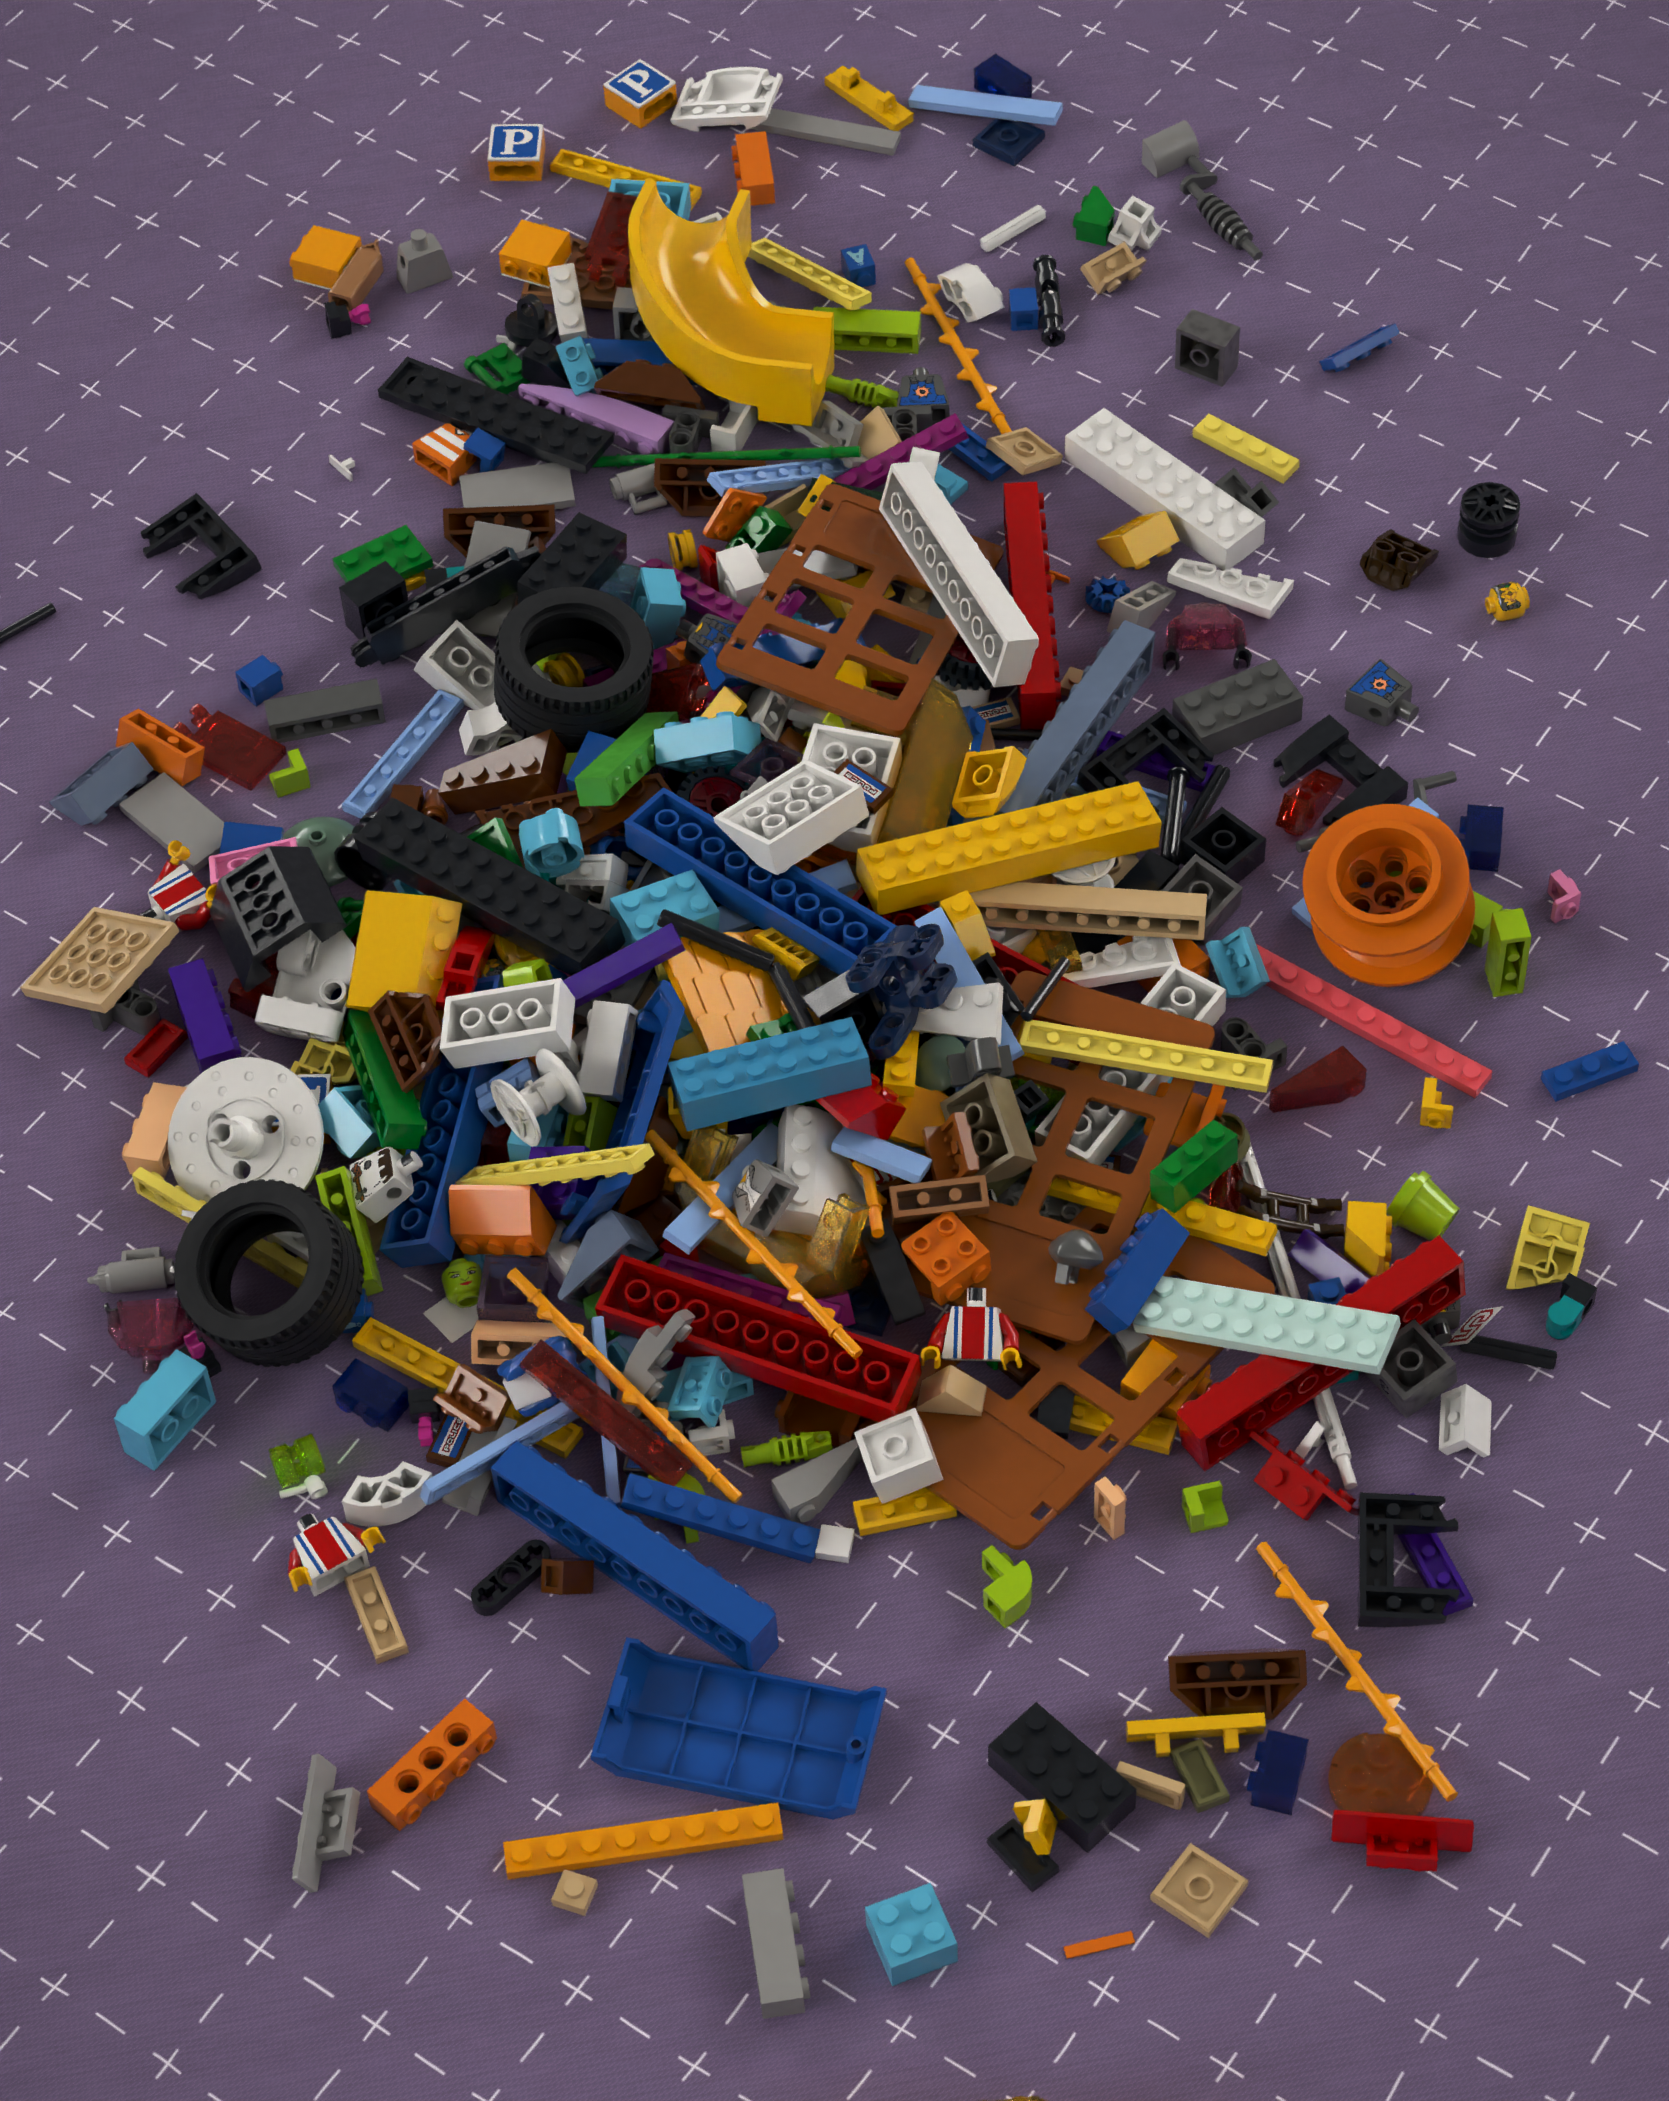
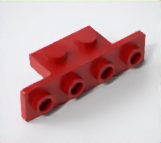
[1249,1430,1358,1521]
[1331,1809,1474,1872]

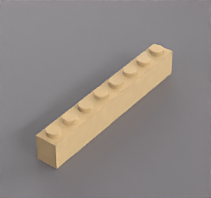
[969,882,1207,940]

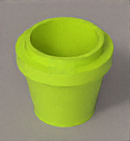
[1386,1171,1460,1241]

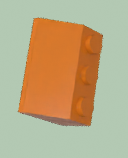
[448,1184,557,1256]

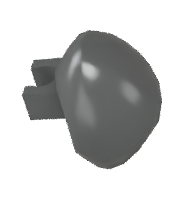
[1048,1229,1103,1285]

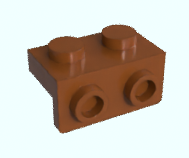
[922,1112,980,1181]
[433,1364,512,1434]

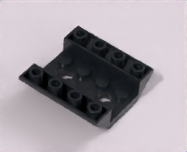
[210,846,347,992]

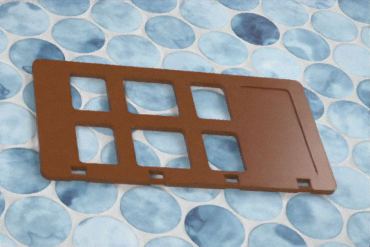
[716,484,1004,736]
[907,971,1215,1345]
[859,1206,1275,1550]

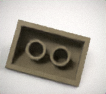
[940,1073,1038,1183]

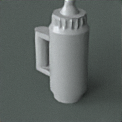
[609,463,667,514]
[87,1247,176,1294]

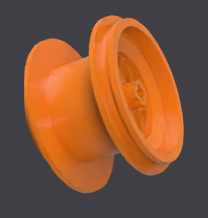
[1303,804,1475,987]

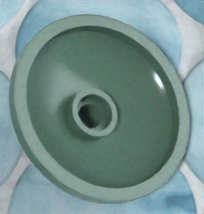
[283,816,354,887]

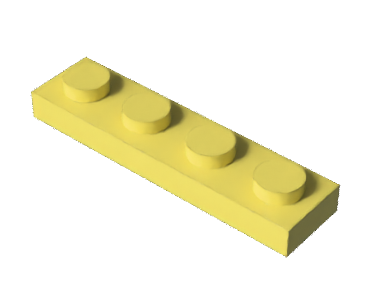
[1193,414,1300,484]

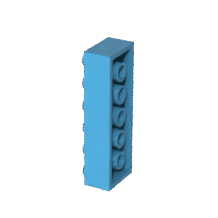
[668,1017,872,1131]

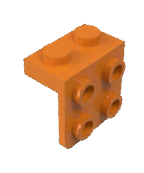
[703,488,767,542]
[1143,1082,1227,1147]
[901,1212,991,1307]

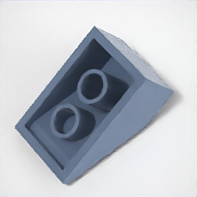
[557,1210,659,1309]

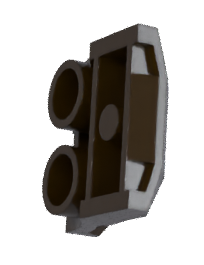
[1359,529,1439,591]

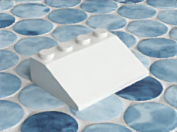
[801,723,902,853]
[713,759,869,875]
[774,1104,869,1243]

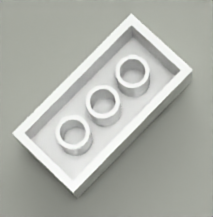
[440,978,575,1069]

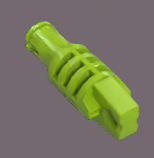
[825,375,899,408]
[741,1431,833,1468]

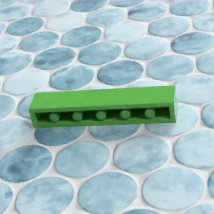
[574,711,679,806]

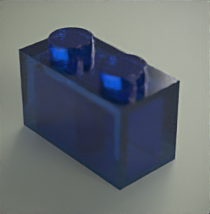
[974,53,1032,99]
[1459,804,1504,872]
[332,1358,409,1432]
[1246,1729,1309,1815]

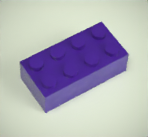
[168,958,242,1073]

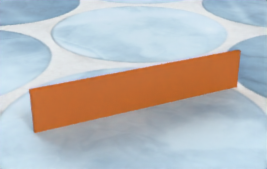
[1063,1931,1135,1959]

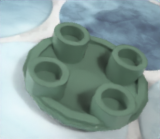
[915,1034,966,1091]

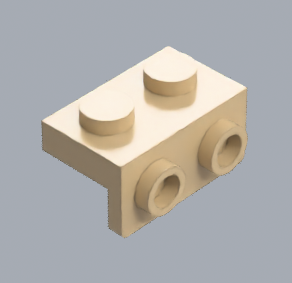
[1080,241,1146,295]

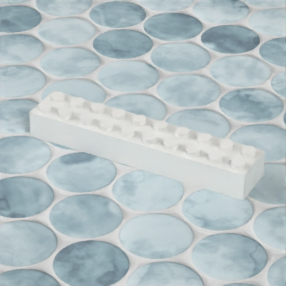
[879,461,1039,687]

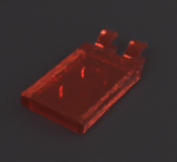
[585,191,637,287]
[646,663,710,721]
[172,703,287,791]

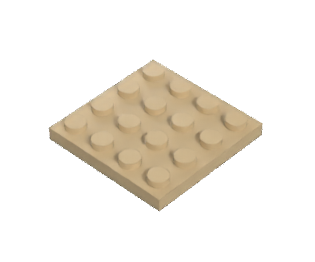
[20,907,179,1014]

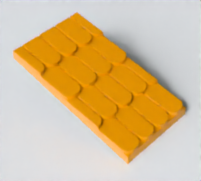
[662,929,788,1053]

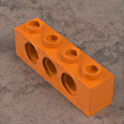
[367,1698,497,1832]

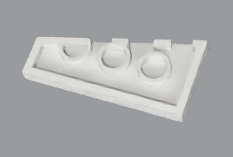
[1167,558,1294,620]
[1054,936,1181,988]
[883,983,1003,1045]

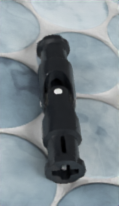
[1033,255,1065,347]

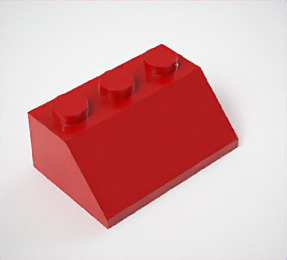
[815,1073,907,1140]

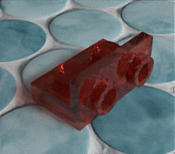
[1208,1161,1244,1213]

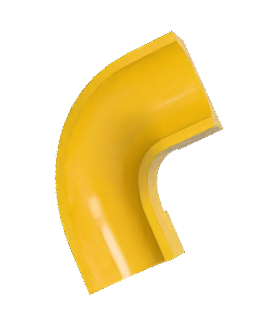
[628,180,834,426]

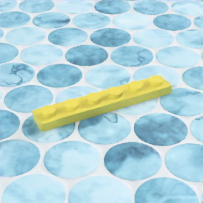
[747,238,872,311]

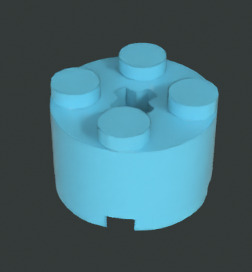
[519,808,584,877]

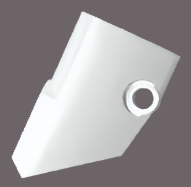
[254,929,356,1042]

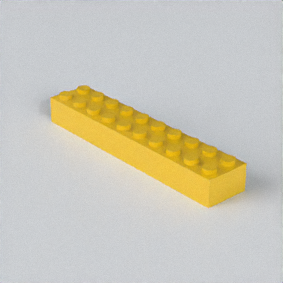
[856,781,1162,915]

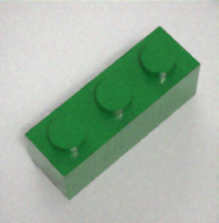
[1150,1119,1238,1213]

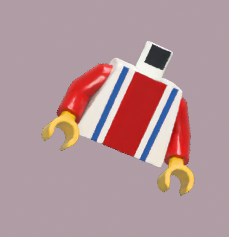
[140,840,217,933]
[921,1288,1022,1370]
[288,1514,386,1597]

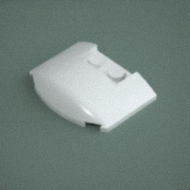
[670,67,783,132]

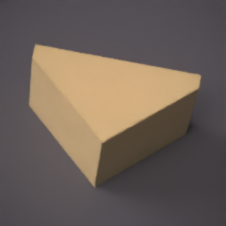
[917,1364,987,1416]

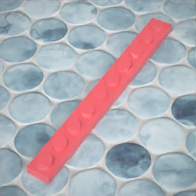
[1232,932,1492,1098]

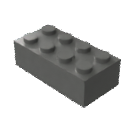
[1172,659,1303,755]

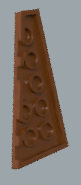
[475,773,672,869]

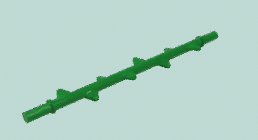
[592,445,861,468]

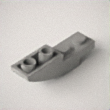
[614,1308,696,1428]

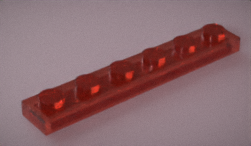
[519,1339,693,1487]

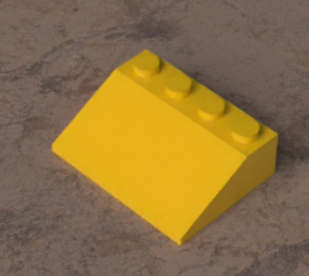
[345,890,462,1020]

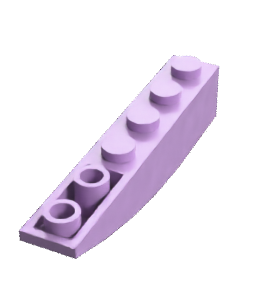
[518,384,674,455]

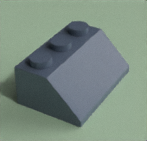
[49,742,154,826]

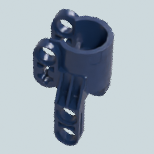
[845,924,958,1060]

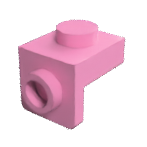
[1547,869,1581,923]

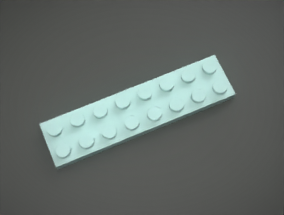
[1133,1276,1401,1375]

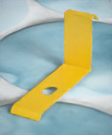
[797,474,837,517]

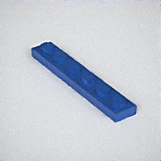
[620,1473,820,1564]

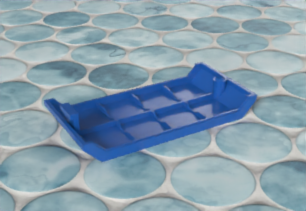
[559,980,685,1244]
[591,1637,887,1820]

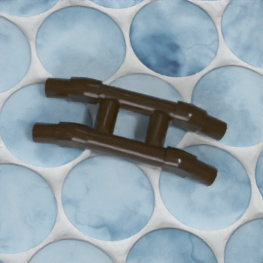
[1235,1179,1345,1239]

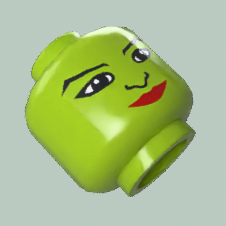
[441,1258,487,1308]

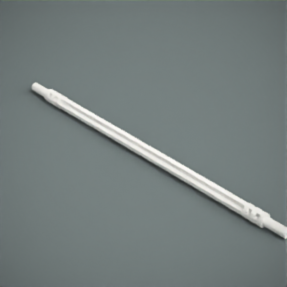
[1238,1142,1357,1490]

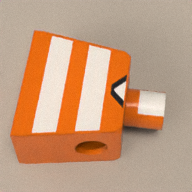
[412,423,477,486]

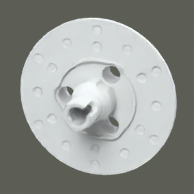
[168,1057,324,1203]

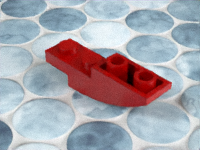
[436,926,495,1011]

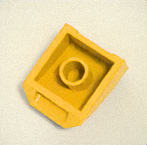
[952,746,1027,819]

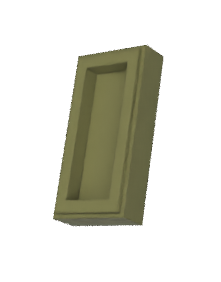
[1170,1738,1230,1813]

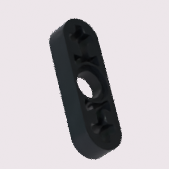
[471,1540,551,1616]

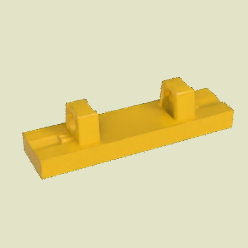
[824,66,914,131]
[1125,1712,1266,1758]

